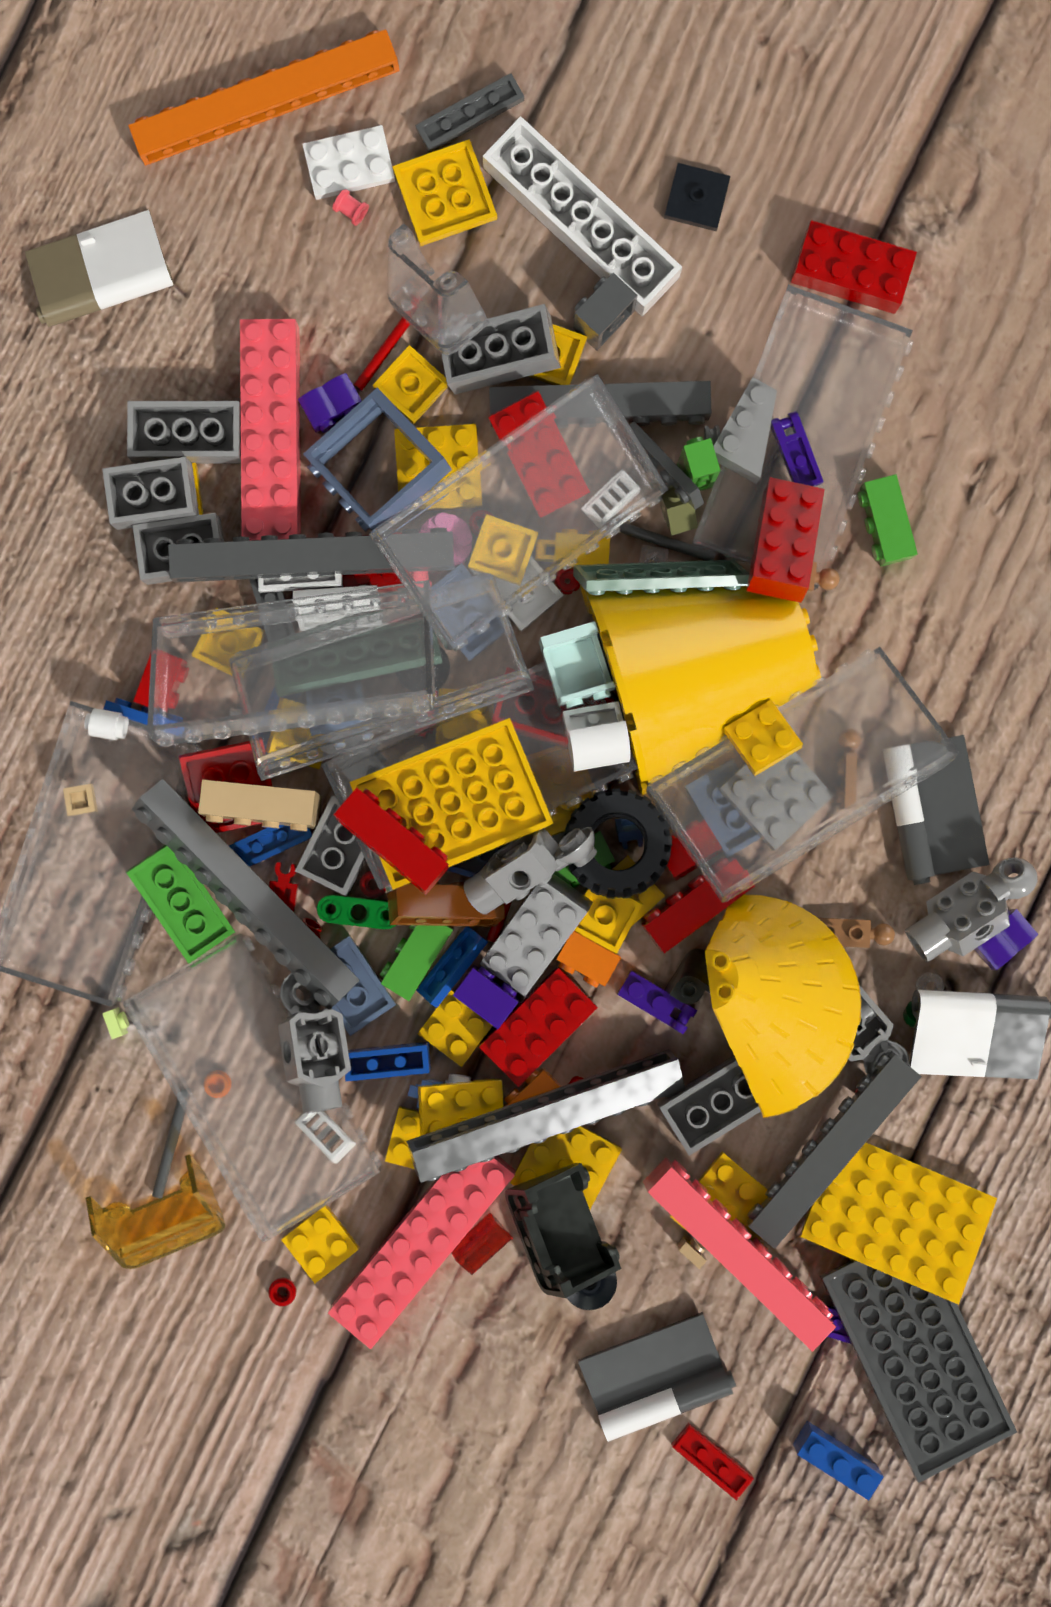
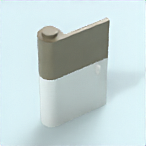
[25,210,174,327]

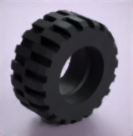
[565,789,672,899]

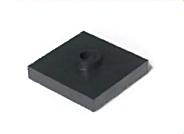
[664,163,731,232]

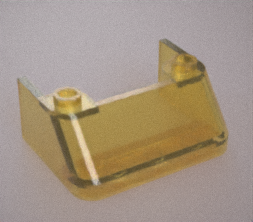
[85,1154,225,1269]

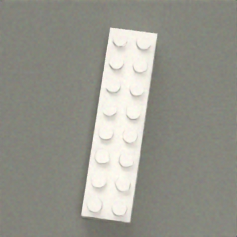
[483,116,682,317]

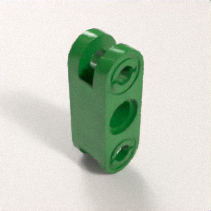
[317,895,397,929]

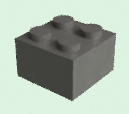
[573,273,638,351]

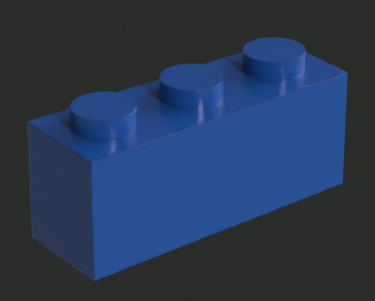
[345,1042,431,1082]
[793,1421,884,1501]

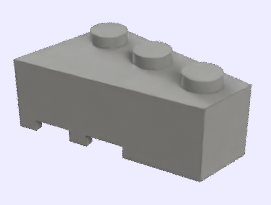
[714,377,777,484]

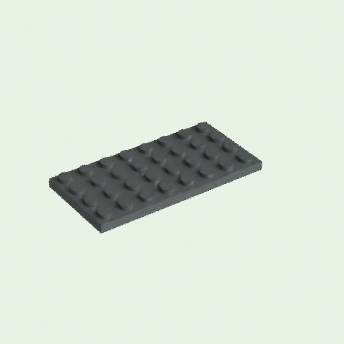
[820,1260,1017,1483]

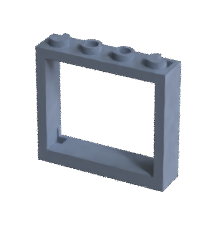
[303,388,452,532]

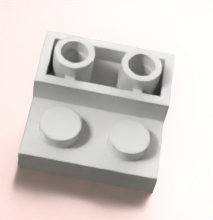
[562,701,630,772]

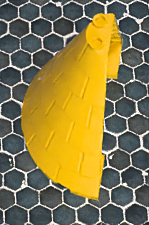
[705,895,861,1118]

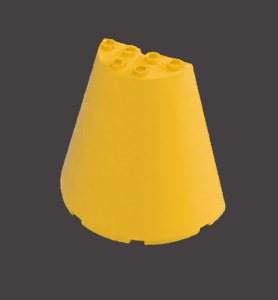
[580,585,821,796]

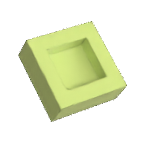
[102,1007,129,1039]

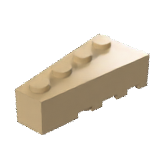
[198,780,322,831]

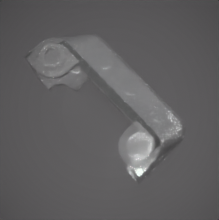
[388,223,490,355]

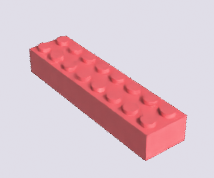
[240,319,301,541]
[328,1155,515,1349]
[643,1158,836,1352]

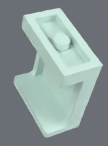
[539,621,616,709]

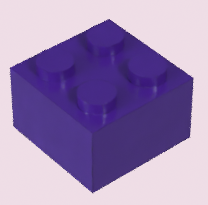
[453,965,519,1029]

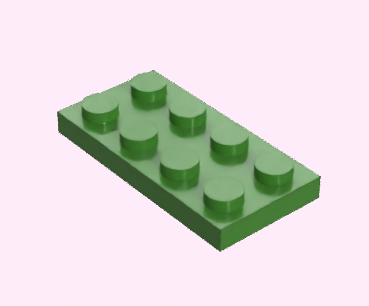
[125,845,235,964]

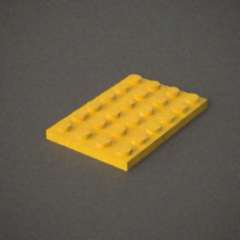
[349,718,554,890]
[799,1143,997,1305]

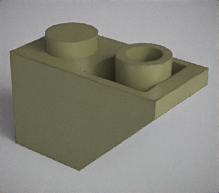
[653,477,698,535]

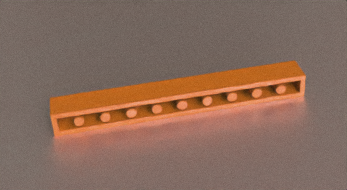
[128,29,400,166]

